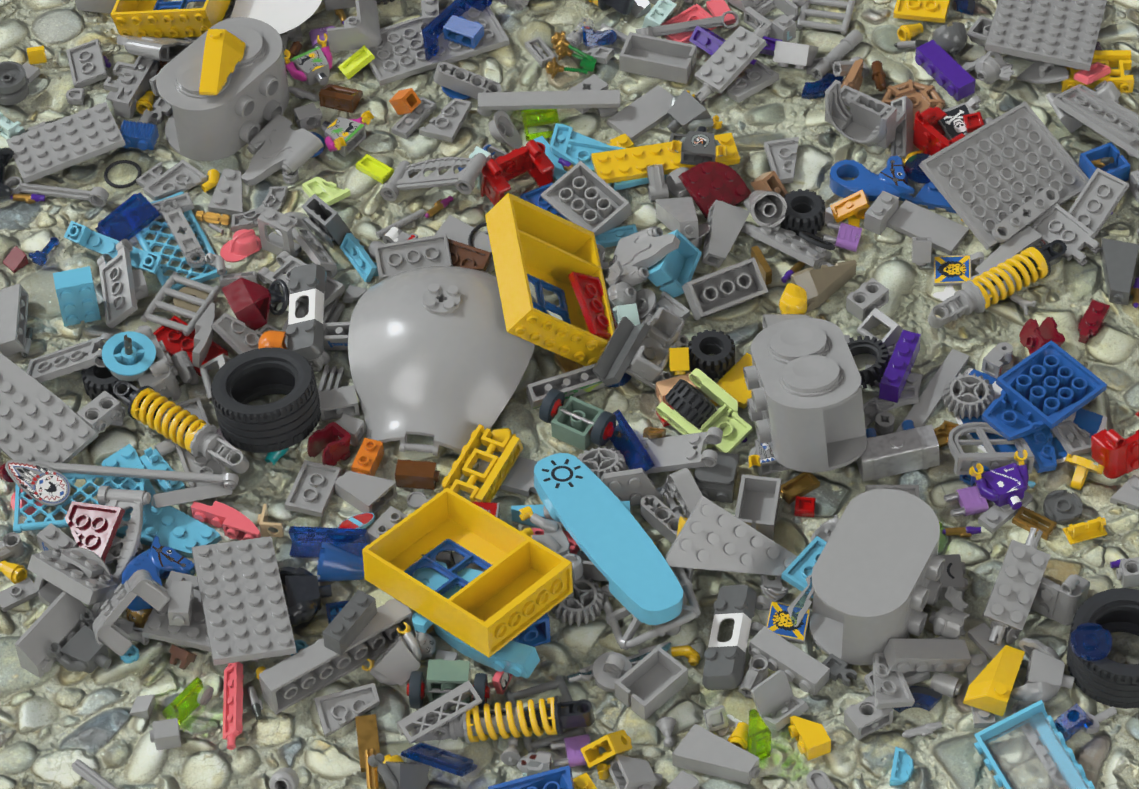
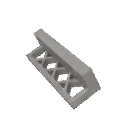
[397,680,482,745]

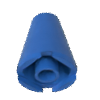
[316,542,365,582]

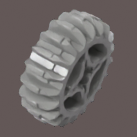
[942,372,995,419]
[577,446,627,479]
[551,575,604,626]

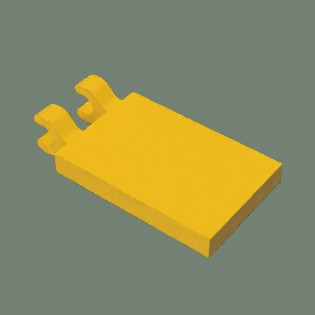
[710,353,752,409]

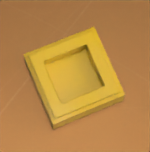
[27,46,47,64]

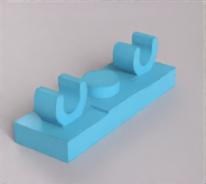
[340,233,379,282]
[139,447,185,492]

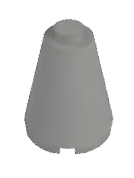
[749,190,787,228]

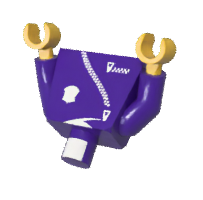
[969,449,1029,510]

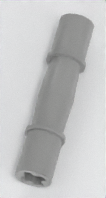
[811,29,863,80]

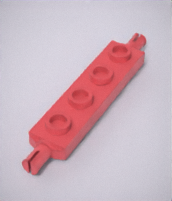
[223,662,244,750]

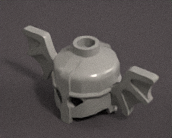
[962,51,1014,84]
[605,261,641,324]
[926,585,970,639]

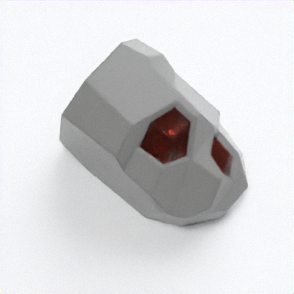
[517,751,552,776]

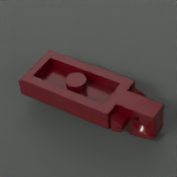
[1078,299,1110,344]

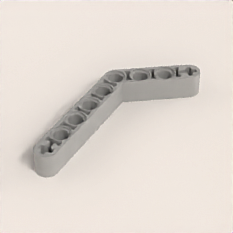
[640,495,694,636]

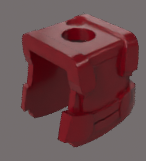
[1019,317,1065,355]
[307,422,351,466]

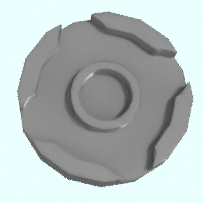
[592,652,632,693]

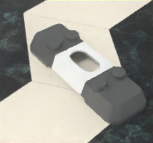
[286,263,327,360]
[702,585,757,690]

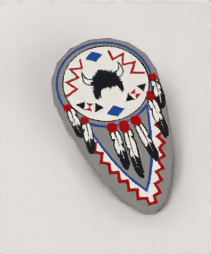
[5,460,71,506]

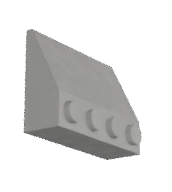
[540,161,632,236]

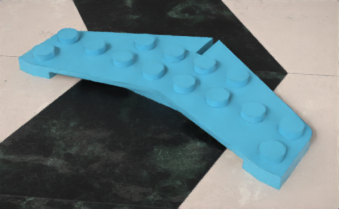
[550,123,667,191]
[102,444,222,558]

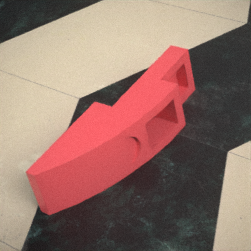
[191,501,261,540]

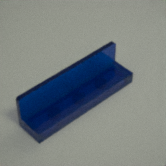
[610,410,655,472]
[289,526,371,558]

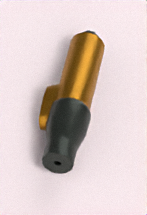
[1091,157,1114,168]

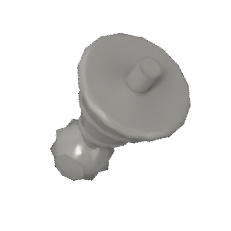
[990,621,1019,644]
[656,716,676,748]
[500,736,521,766]

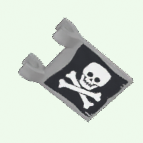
[938,96,993,140]

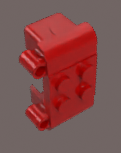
[913,107,965,158]
[480,140,554,206]
[1091,412,1139,479]

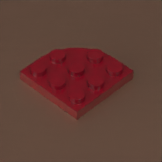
[678,161,751,220]

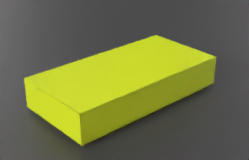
[338,45,375,80]
[355,154,394,184]

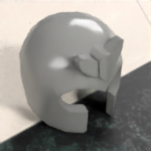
[665,167,690,198]

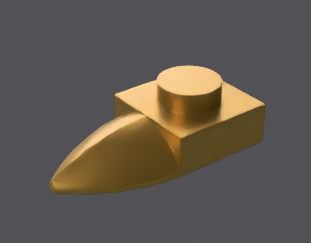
[643,427,666,439]

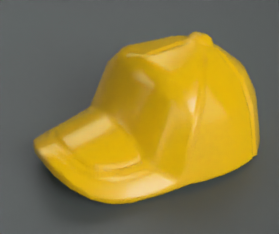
[779,283,807,315]

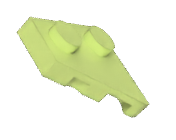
[302,177,351,206]

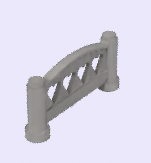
[380,153,487,201]
[83,486,151,587]

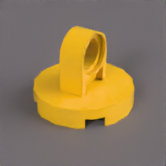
[1065,453,1104,490]

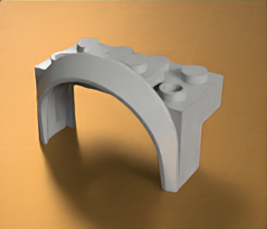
[27,547,118,621]

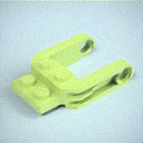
[656,368,753,453]

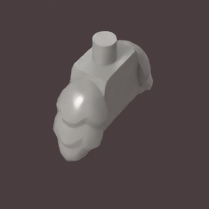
[1011,638,1074,703]

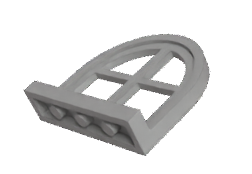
[948,422,1034,475]

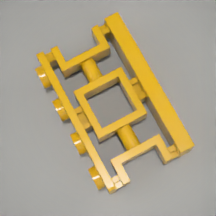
[1061,50,1134,93]
[442,424,523,503]

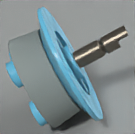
[102,331,156,381]

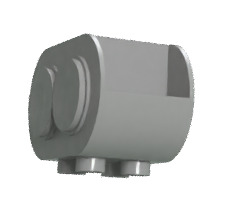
[156,17,290,161]
[743,318,867,472]
[809,489,945,665]

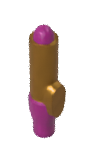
[425,196,453,218]

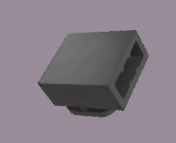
[302,194,353,248]
[695,451,739,503]

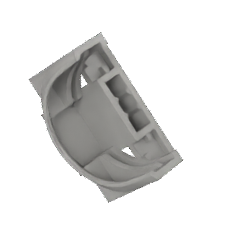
[825,80,906,149]

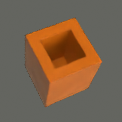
[389,88,421,115]

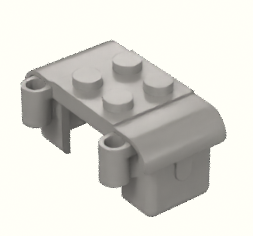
[625,307,689,389]
[133,325,182,401]
[92,569,170,656]
[1031,574,1090,625]

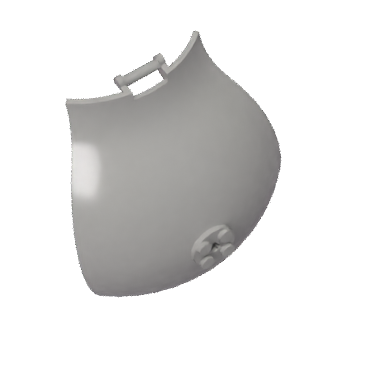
[348,266,537,456]

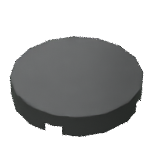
[1043,490,1083,525]

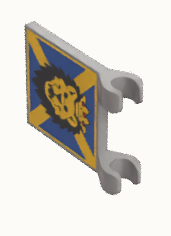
[933,252,984,286]
[750,596,811,643]

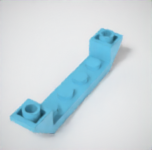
[64,221,163,274]

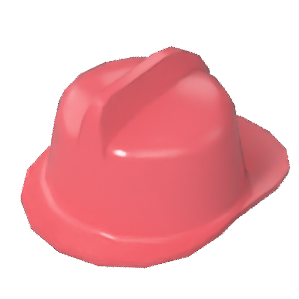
[220,229,262,262]

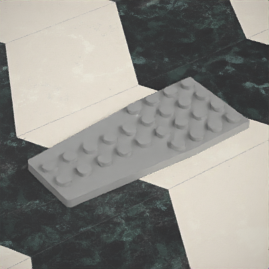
[1053,84,1139,159]
[0,353,98,463]

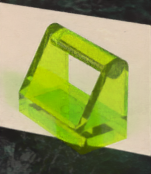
[521,109,560,141]
[162,677,204,725]
[748,709,771,761]

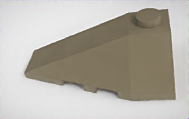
[791,260,857,313]

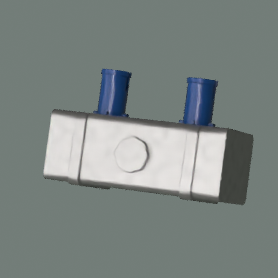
[856,420,940,482]

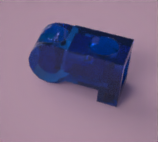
[582,26,617,46]
[1054,703,1093,741]

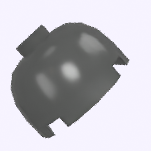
[932,22,968,55]

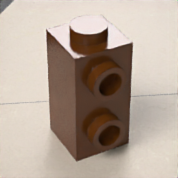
[395,459,440,490]

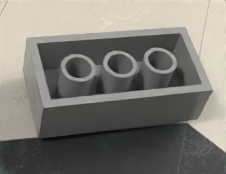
[682,257,768,321]

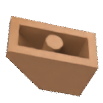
[751,171,788,198]

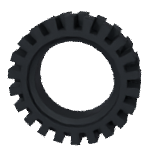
[847,336,890,389]

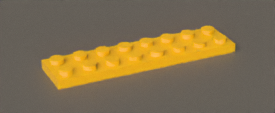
[591,133,740,184]

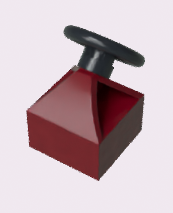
[222,278,289,331]

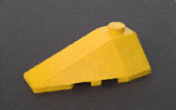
[199,29,246,95]
[963,645,1025,717]

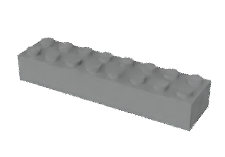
[259,598,414,715]

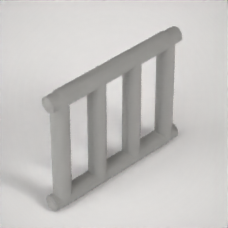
[796,0,856,35]
[140,271,221,336]

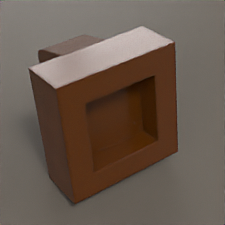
[169,645,197,670]

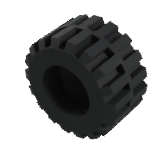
[780,189,826,237]
[688,329,735,380]
[81,357,132,400]
[665,379,717,428]

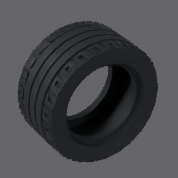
[211,348,321,453]
[1066,588,1139,709]

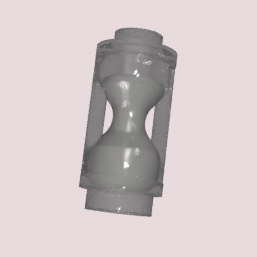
[565,17,595,50]

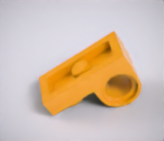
[830,190,870,223]

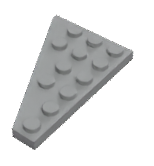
[664,496,798,576]

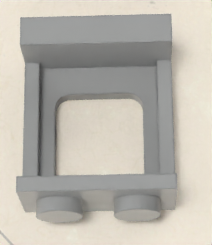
[744,0,798,38]
[257,207,302,258]

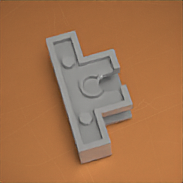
[103,56,159,119]

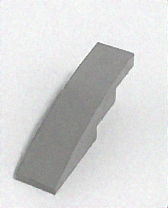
[975,226,1043,274]
[192,302,215,368]

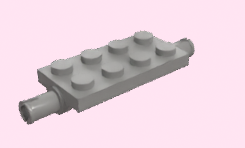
[694,22,771,104]
[741,221,834,269]
[983,527,1051,646]

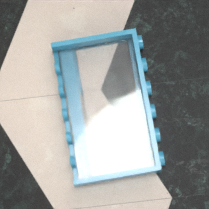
[974,700,1095,789]

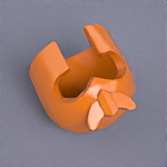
[258,330,287,349]

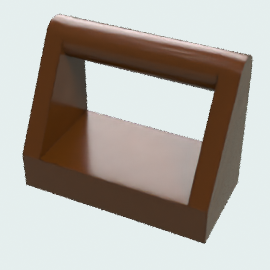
[319,84,363,113]

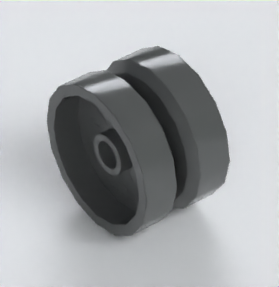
[0,61,29,105]

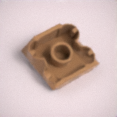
[841,59,864,91]

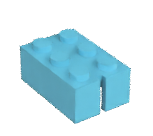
[647,230,702,298]
[53,266,101,327]

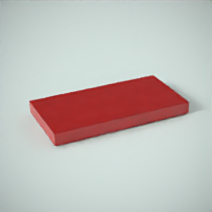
[568,272,617,340]
[153,315,228,377]

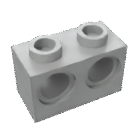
[846,278,889,322]
[76,391,123,434]

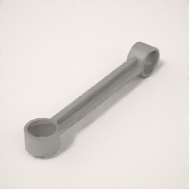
[636,11,739,37]
[4,176,109,207]

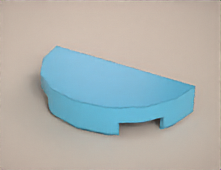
[890,747,914,786]

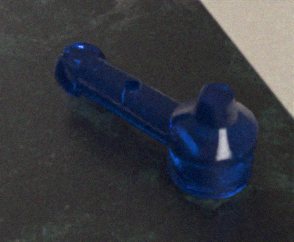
[29,237,59,266]

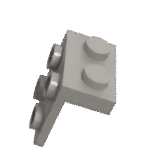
[751,670,809,731]

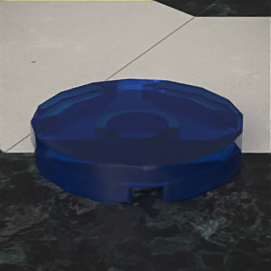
[1070,623,1113,661]

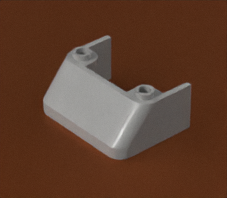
[324,0,381,52]

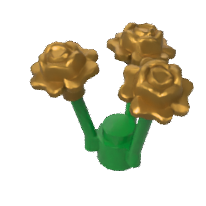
[546,31,597,79]

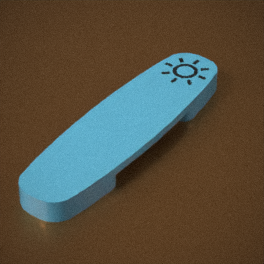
[534,453,683,625]

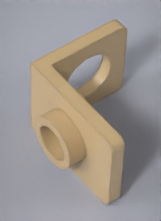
[257,504,284,537]

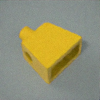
[581,729,632,768]

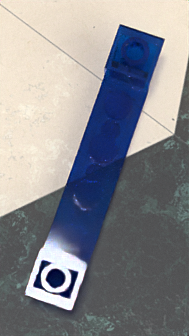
[422,0,493,61]

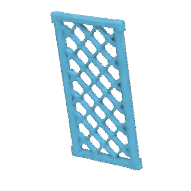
[122,191,227,296]
[13,464,146,533]

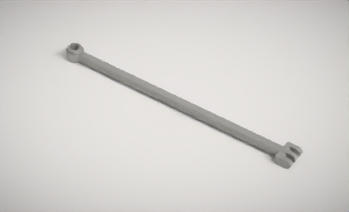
[15,457,239,490]

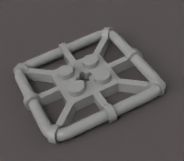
[601,566,700,650]

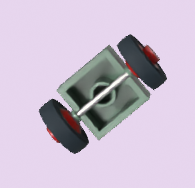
[539,389,616,451]
[407,659,490,710]

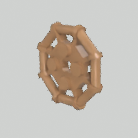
[881,79,946,130]

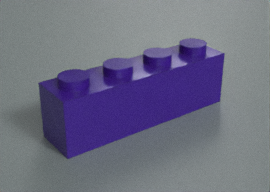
[915,40,976,101]
[879,330,921,403]

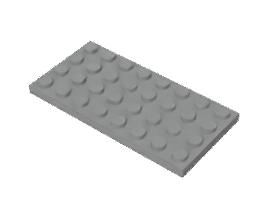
[367,0,510,86]
[192,536,296,665]

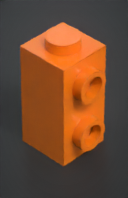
[351,438,384,476]

